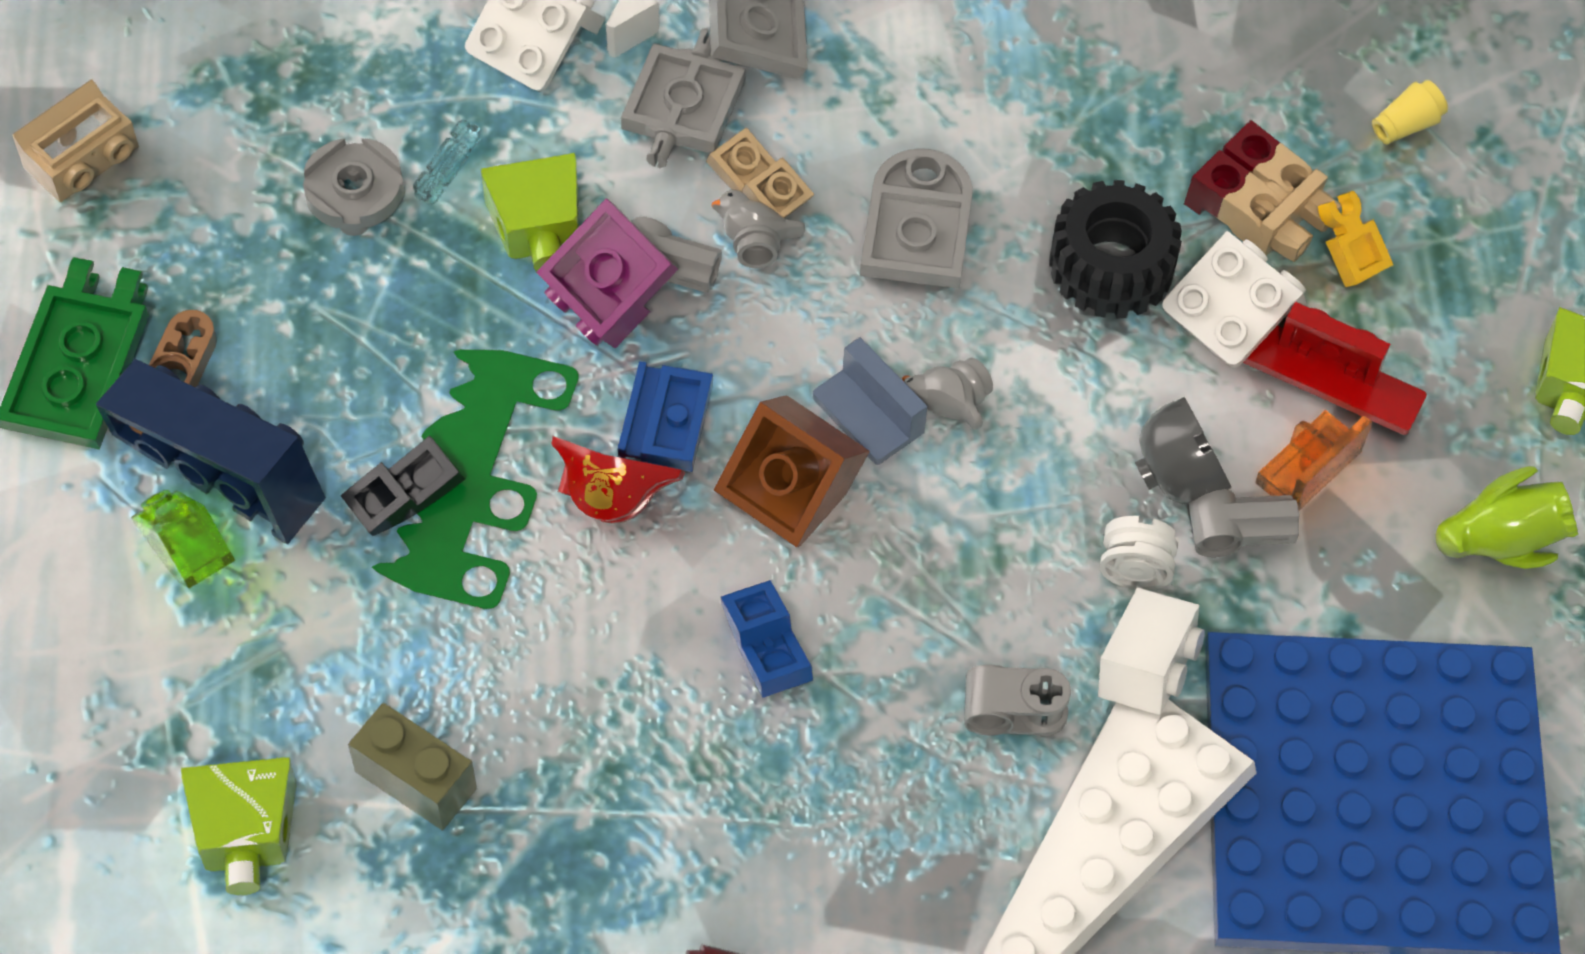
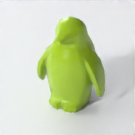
[1435,466,1578,569]

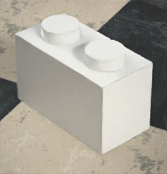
[1098,587,1205,716]

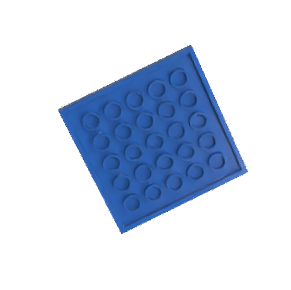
[1205,632,1561,954]

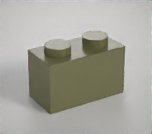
[348,702,477,831]

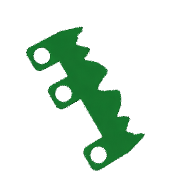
[372,349,579,609]

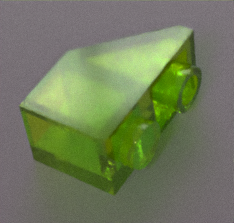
[131,490,236,589]

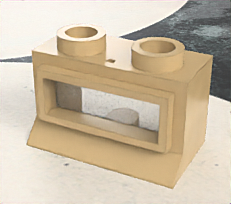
[12,79,139,203]

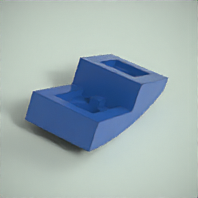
[720,580,813,698]

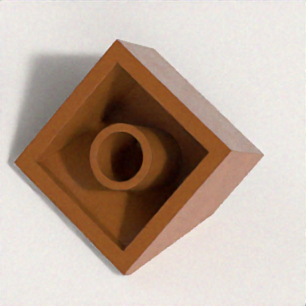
[714,395,870,547]

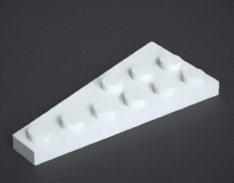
[983,699,1257,954]

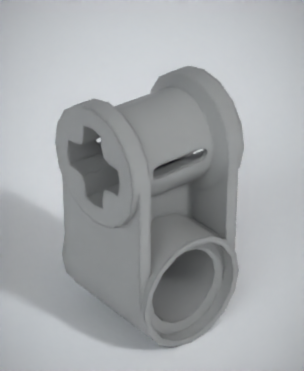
[964,664,1071,737]

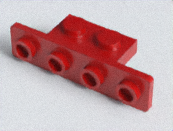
[1243,302,1427,435]

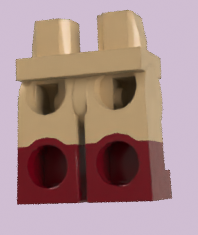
[1184,120,1341,262]

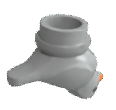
[711,190,805,269]
[902,358,993,430]

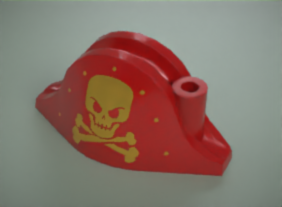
[551,436,686,524]

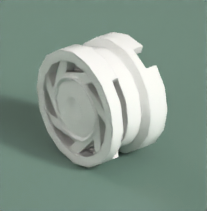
[1099,516,1179,590]

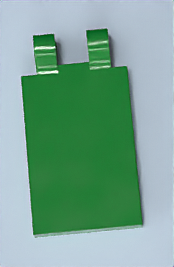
[0,257,149,450]

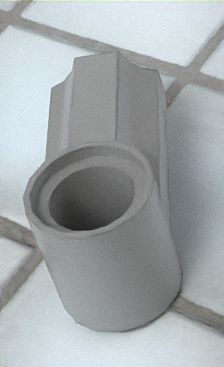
[631,217,722,293]
[1189,489,1299,558]

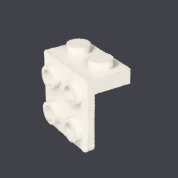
[465,0,605,92]
[1162,231,1308,367]

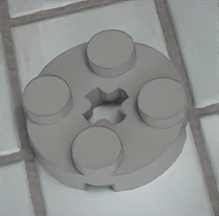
[303,138,405,236]

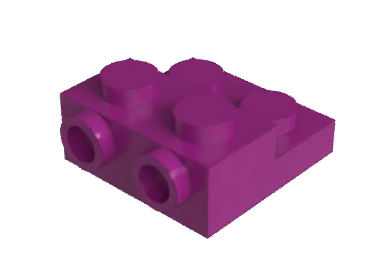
[536,198,678,349]

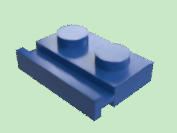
[617,361,713,472]

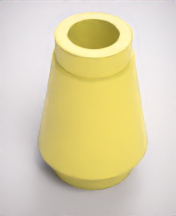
[1372,80,1448,145]

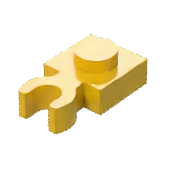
[1318,191,1394,287]

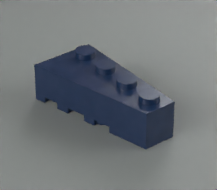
[96,359,326,545]

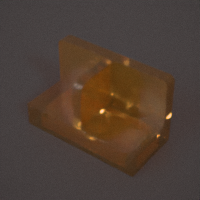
[1255,410,1373,511]

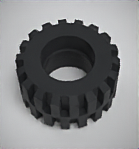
[1049,180,1182,319]

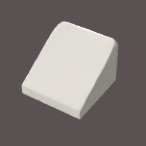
[606,0,659,58]

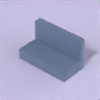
[813,337,928,465]

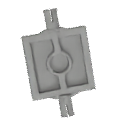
[621,28,745,168]

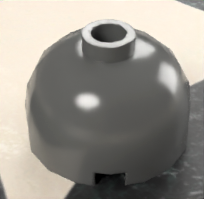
[1135,397,1232,504]

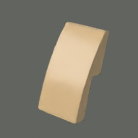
[706,127,814,218]

